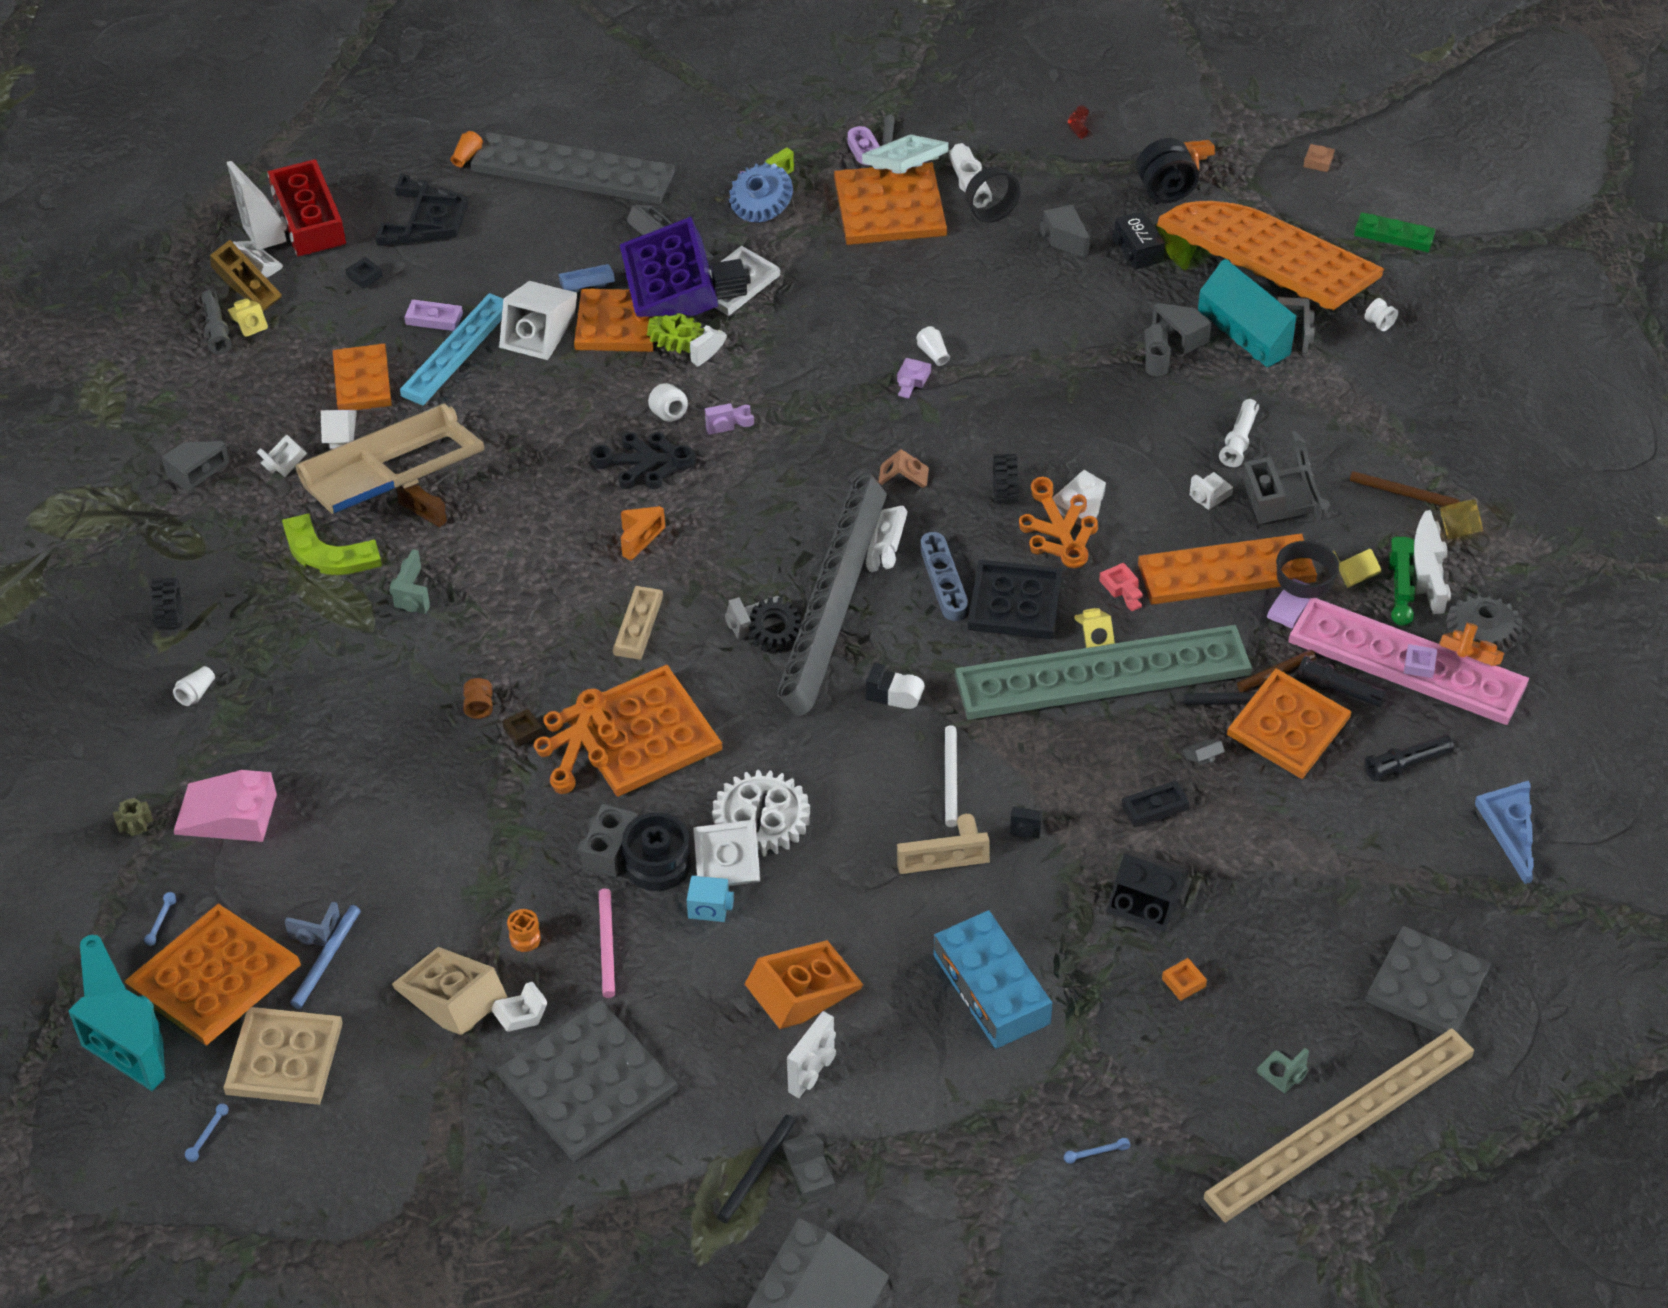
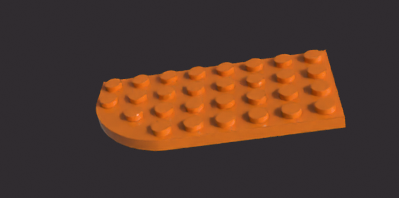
[1157,201,1384,310]

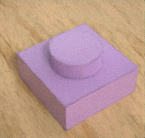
[1403,644,1437,678]

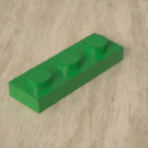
[1354,212,1436,252]

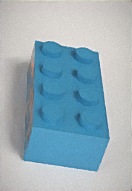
[934,910,1052,1049]

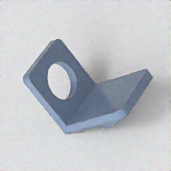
[285,902,341,947]

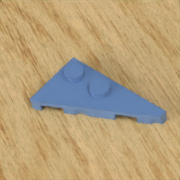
[1475,781,1534,884]

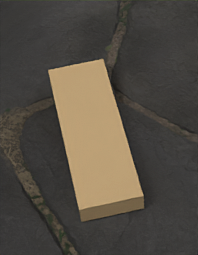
[613,586,663,660]

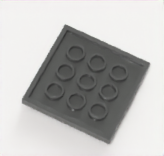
[497,1000,678,1162]

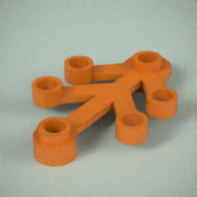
[1019,477,1098,568]
[534,689,618,794]

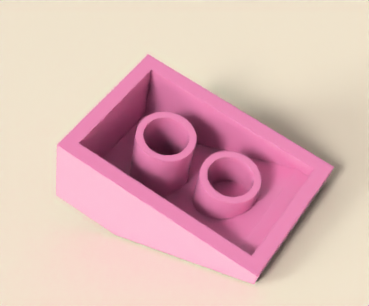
[174,770,277,842]

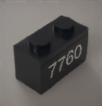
[1112,211,1165,270]

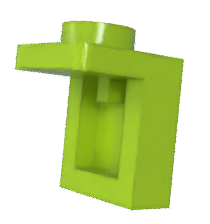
[765,147,794,174]

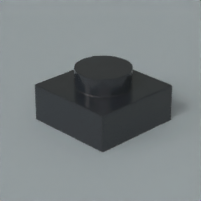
[345,257,383,289]
[1010,807,1043,839]

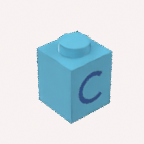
[687,875,734,922]

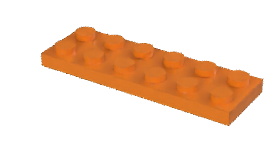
[1138,533,1317,605]

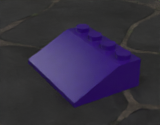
[620,217,719,317]

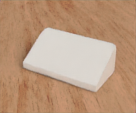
[233,241,283,278]

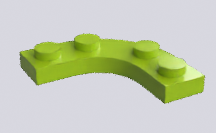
[282,513,382,575]

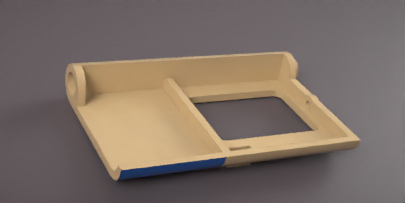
[295,403,484,514]

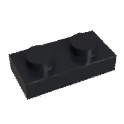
[1121,780,1190,828]

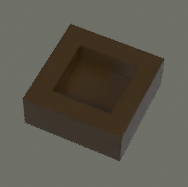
[502,708,543,747]

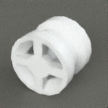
[1365,298,1398,331]

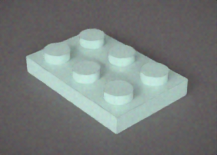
[862,134,949,174]

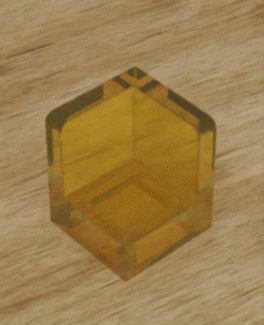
[1440,499,1483,539]

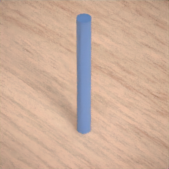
[290,905,361,1009]

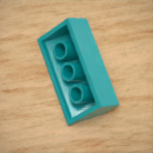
[1198,259,1297,368]

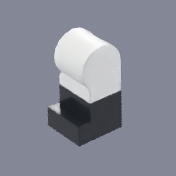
[866,662,925,709]

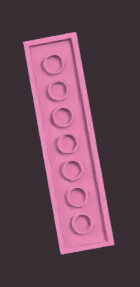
[1289,598,1529,725]

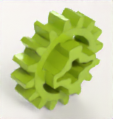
[647,313,704,353]

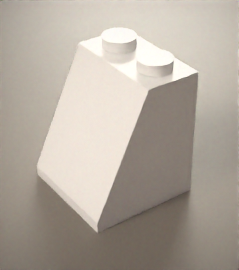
[499,281,577,360]

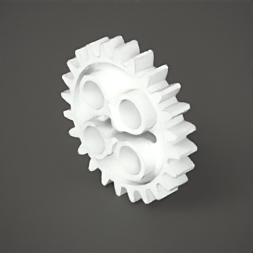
[712,770,810,856]

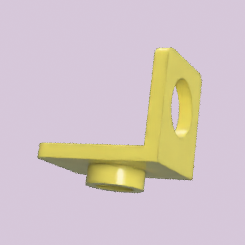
[1332,549,1382,588]
[1074,608,1115,648]

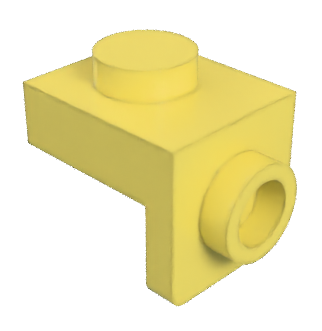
[228,299,268,337]

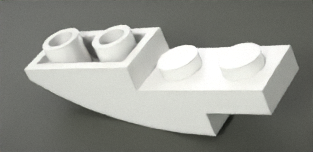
[1412,510,1451,614]

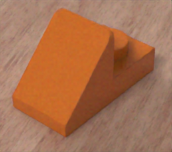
[621,506,666,561]

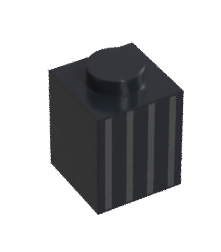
[711,259,751,300]

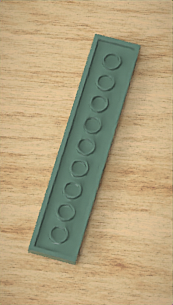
[955,625,1252,720]

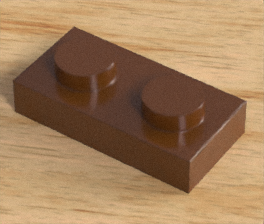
[396,484,447,527]

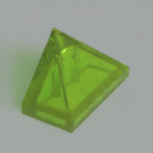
[1155,224,1196,270]

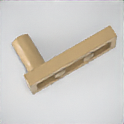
[897,814,990,874]

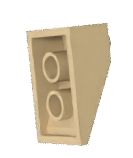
[392,947,507,1035]

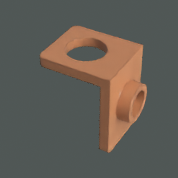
[879,449,929,488]

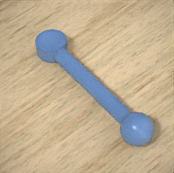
[144,892,176,946]
[185,1103,229,1162]
[1063,1138,1131,1164]

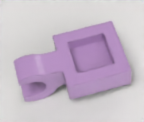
[897,358,931,398]
[705,403,754,435]

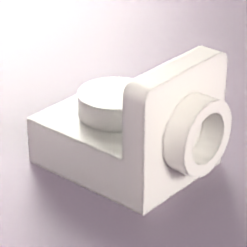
[1189,472,1233,510]

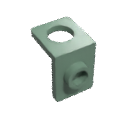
[1257,1048,1309,1093]

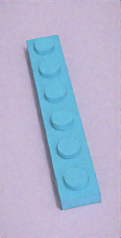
[400,293,504,405]

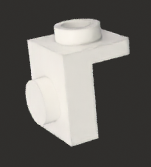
[257,434,307,477]
[491,982,547,1032]

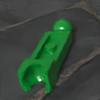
[1388,537,1415,626]

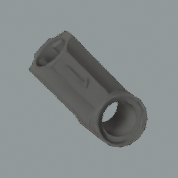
[1144,324,1171,377]

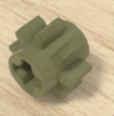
[113,798,153,836]

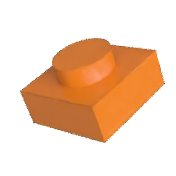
[1162,958,1207,1001]

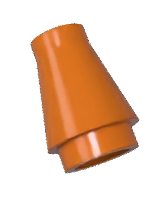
[450,131,483,168]

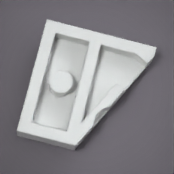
[1053,470,1106,527]

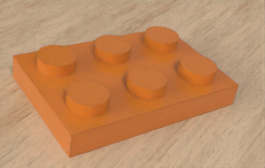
[333,344,392,410]

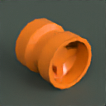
[507,909,541,952]

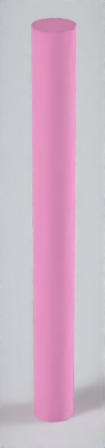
[599,889,615,998]

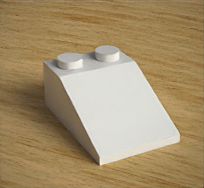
[227,161,288,251]

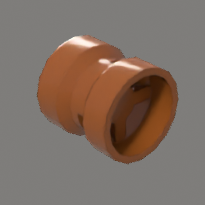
[463,678,493,719]

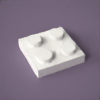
[693,820,760,886]
[787,1011,836,1098]

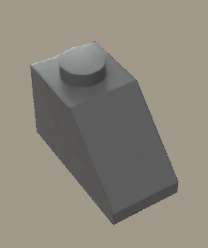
[1040,205,1090,257]
[1152,303,1211,354]
[162,441,230,492]

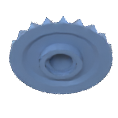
[729,162,793,222]

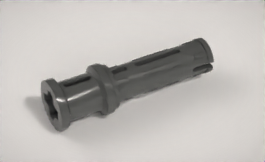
[201,290,232,355]

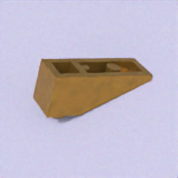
[210,240,282,312]

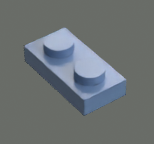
[559,264,615,292]

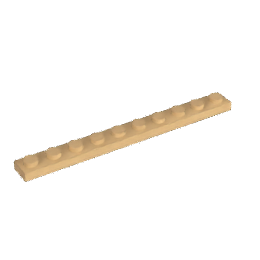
[1204,1028,1474,1223]

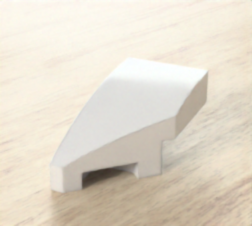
[690,325,727,367]

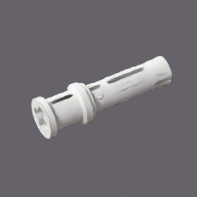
[1219,399,1259,467]

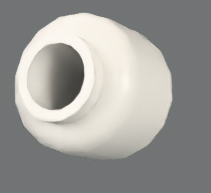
[648,383,688,422]

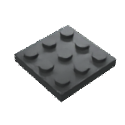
[1365,926,1491,1034]

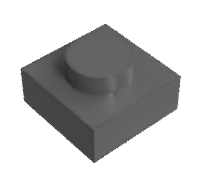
[1183,739,1225,765]

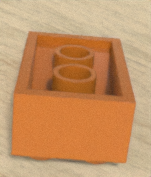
[744,940,863,1029]

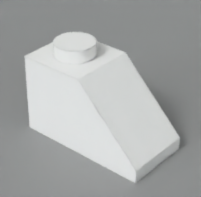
[321,410,357,448]

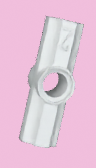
[948,143,992,208]

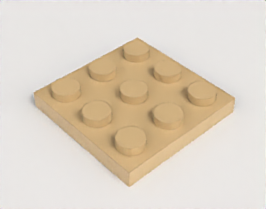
[223,1007,343,1105]

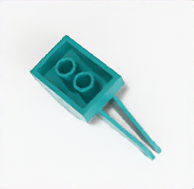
[68,935,165,1091]

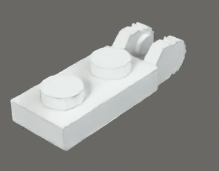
[866,506,908,572]

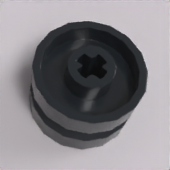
[1136,138,1200,204]
[622,812,691,891]

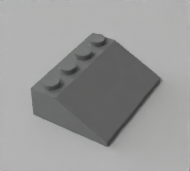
[747,1218,889,1308]

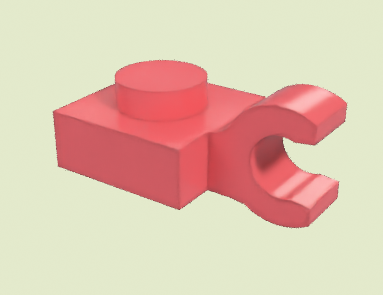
[1099,563,1143,611]

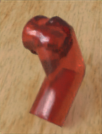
[1068,105,1089,139]

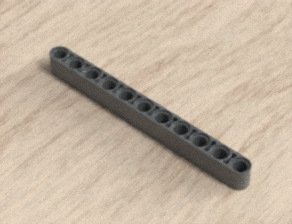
[777,472,887,716]

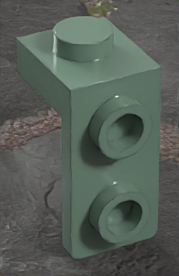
[390,549,430,614]

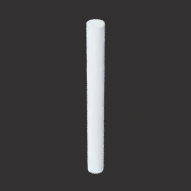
[945,726,957,827]

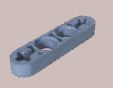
[921,532,968,621]

